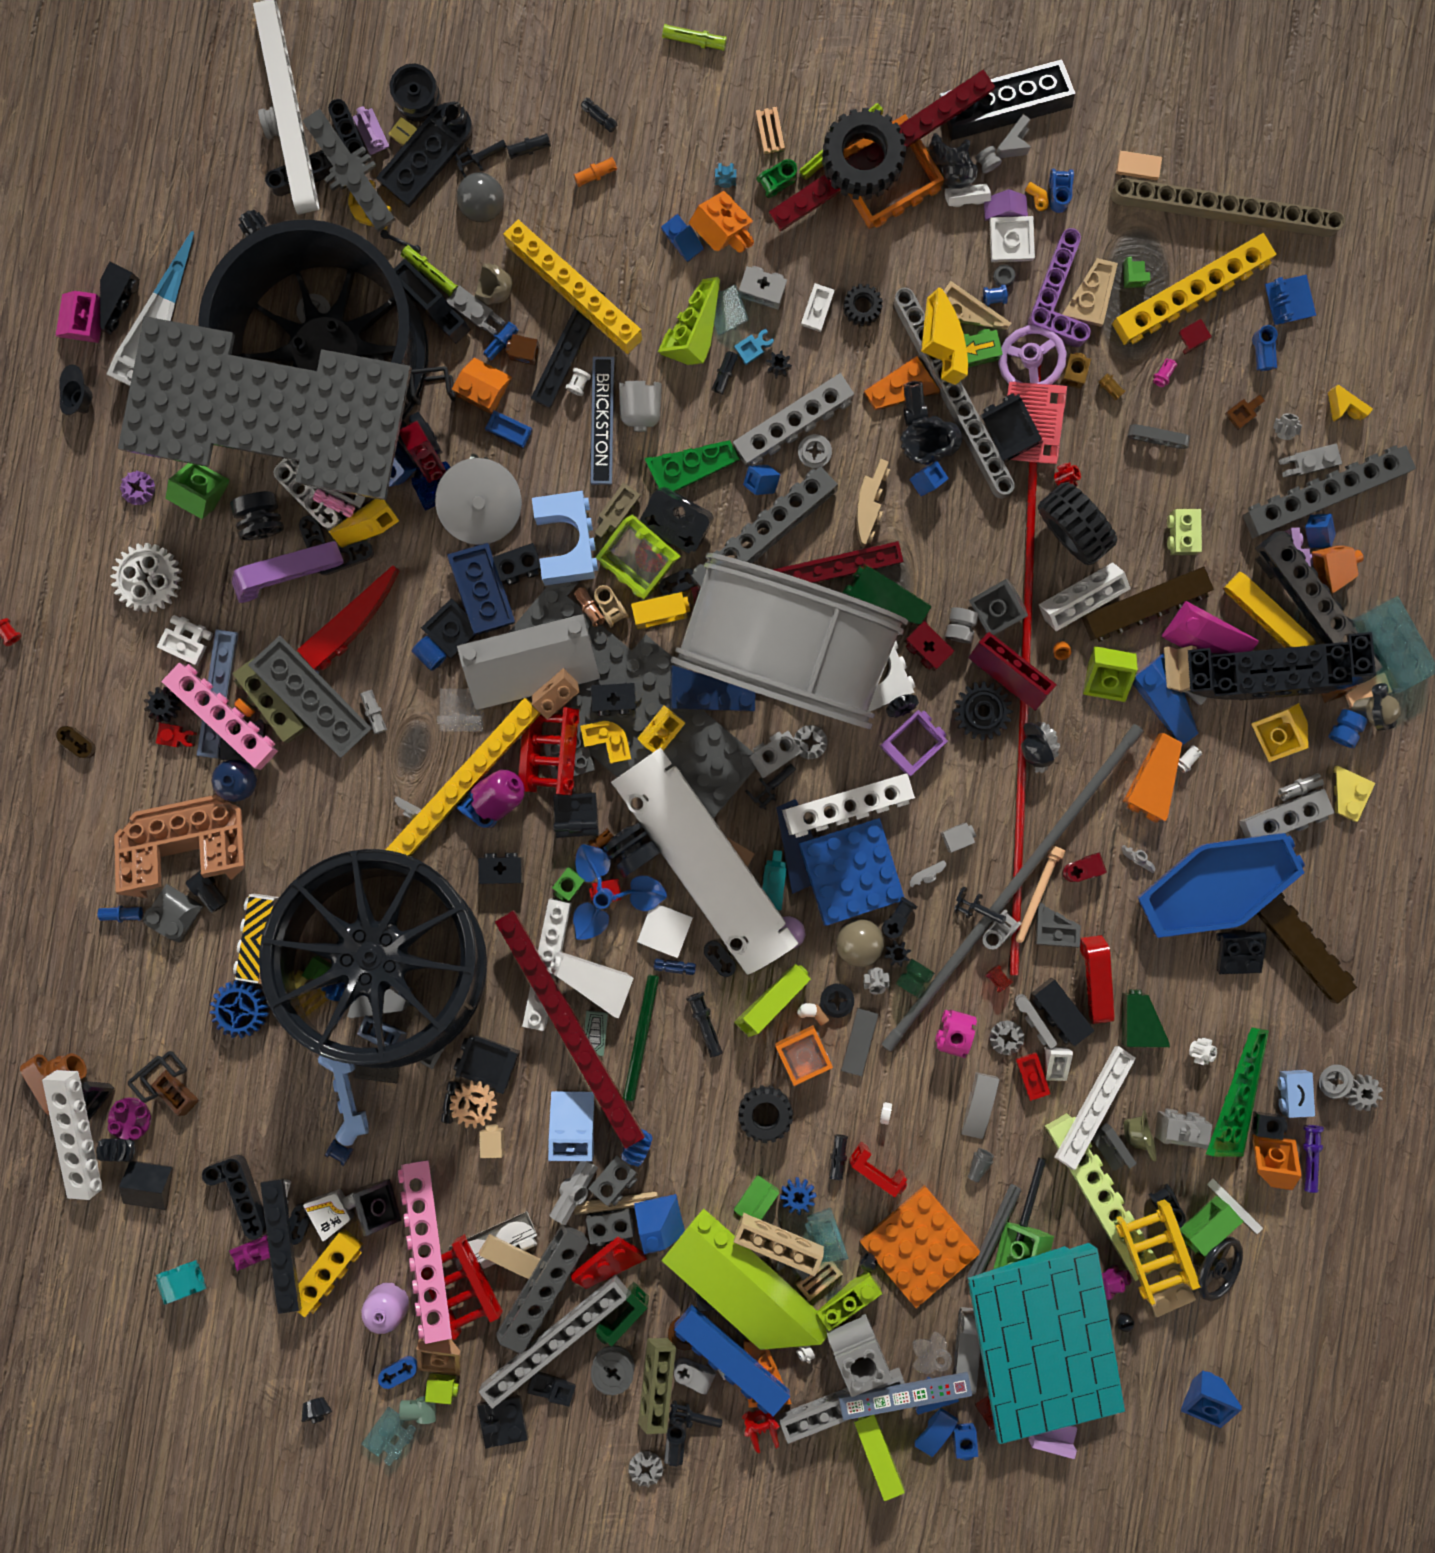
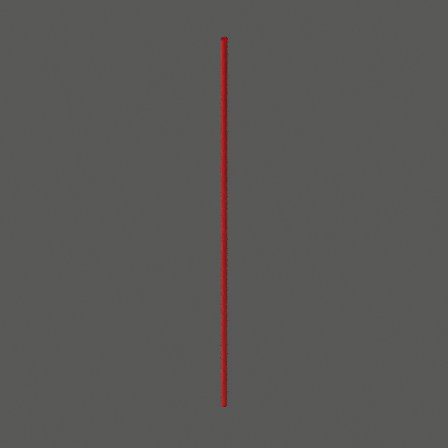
[1010,365,1041,975]

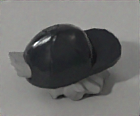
[1021,722,1060,773]

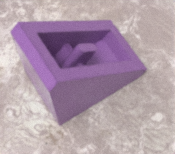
[984,189,1028,221]

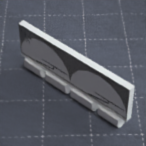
[448,1211,537,1270]

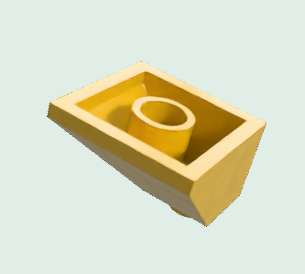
[1251,703,1308,762]

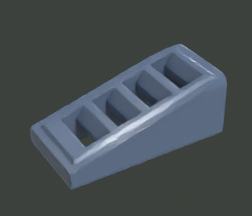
[357,1016,407,1046]

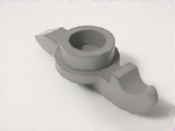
[394,797,422,819]
[1121,845,1156,873]
[910,861,946,887]

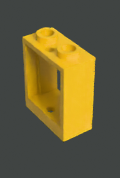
[631,592,690,630]

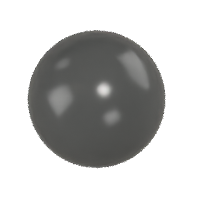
[456,172,504,222]

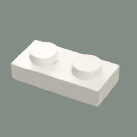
[945,184,991,207]
[801,283,835,332]

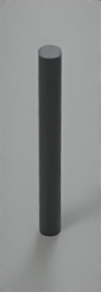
[1015,1157,1046,1241]

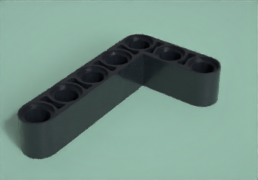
[265,99,367,196]

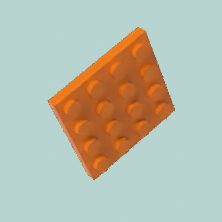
[860,1185,980,1308]

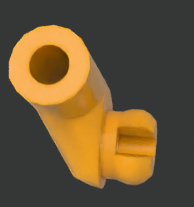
[1025,182,1049,211]

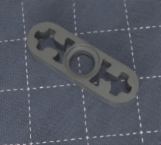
[1127,424,1190,449]

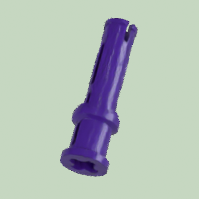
[1303,1125,1324,1193]

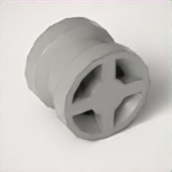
[975,146,1002,173]

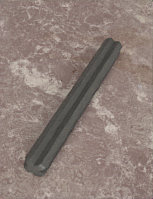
[966,1184,1021,1281]

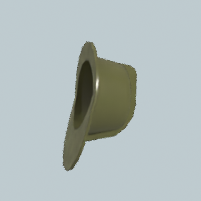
[1123,1110,1157,1162]

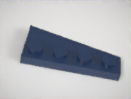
[670,665,755,711]
[776,799,814,894]

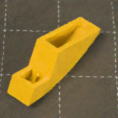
[921,287,968,385]

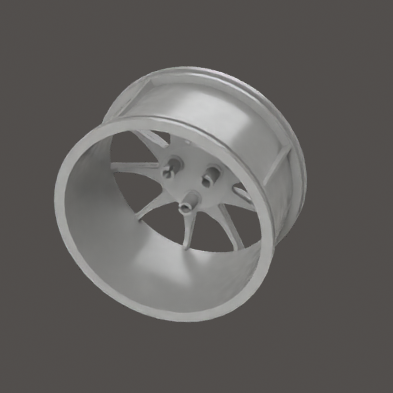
[671,553,908,729]

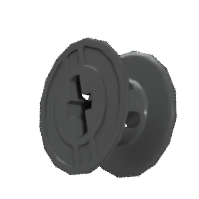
[591,1345,635,1395]

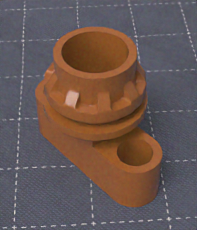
[20,1053,87,1116]

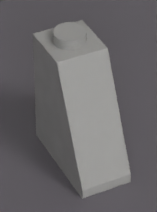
[347,987,414,1018]

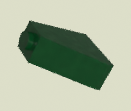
[1122,989,1170,1048]

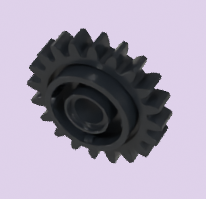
[952,681,1013,741]

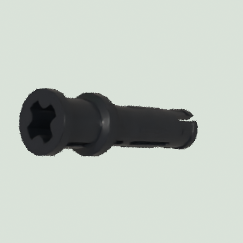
[686,991,723,1058]

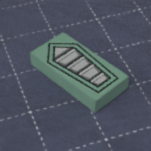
[584,1010,608,1056]

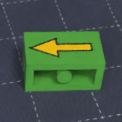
[964,329,1003,368]

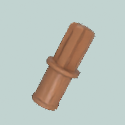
[574,587,605,627]

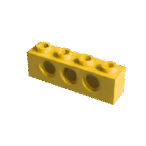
[297,1228,363,1317]

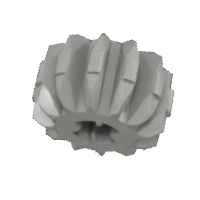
[1344,1074,1383,1111]

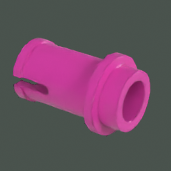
[1153,358,1178,387]

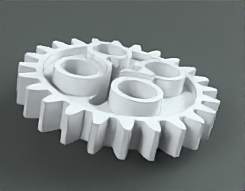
[110,543,183,613]

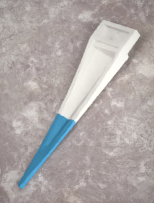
[106,231,194,386]

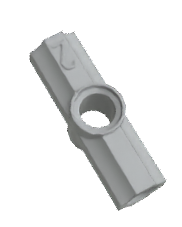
[549,1161,598,1225]

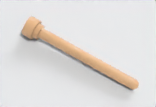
[1016,845,1066,943]

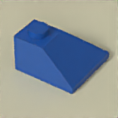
[634,1194,685,1254]
[1181,1370,1242,1428]

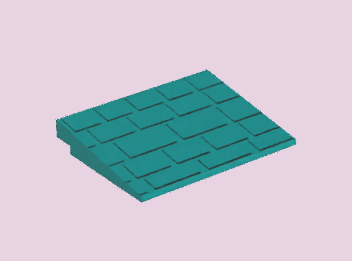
[968,1243,1125,1444]

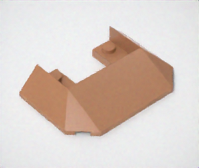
[114,795,245,898]

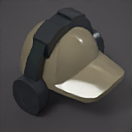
[1352,683,1401,731]

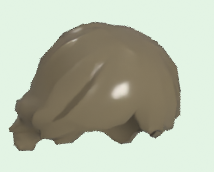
[475,262,512,305]

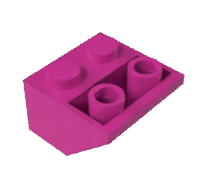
[55,291,101,343]

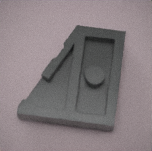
[1035,903,1081,948]

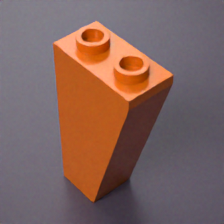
[1123,733,1182,823]

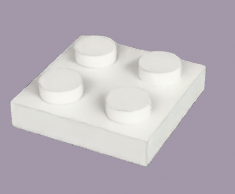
[989,216,1035,262]

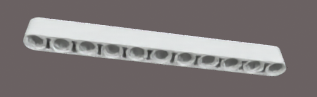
[253,0,319,215]

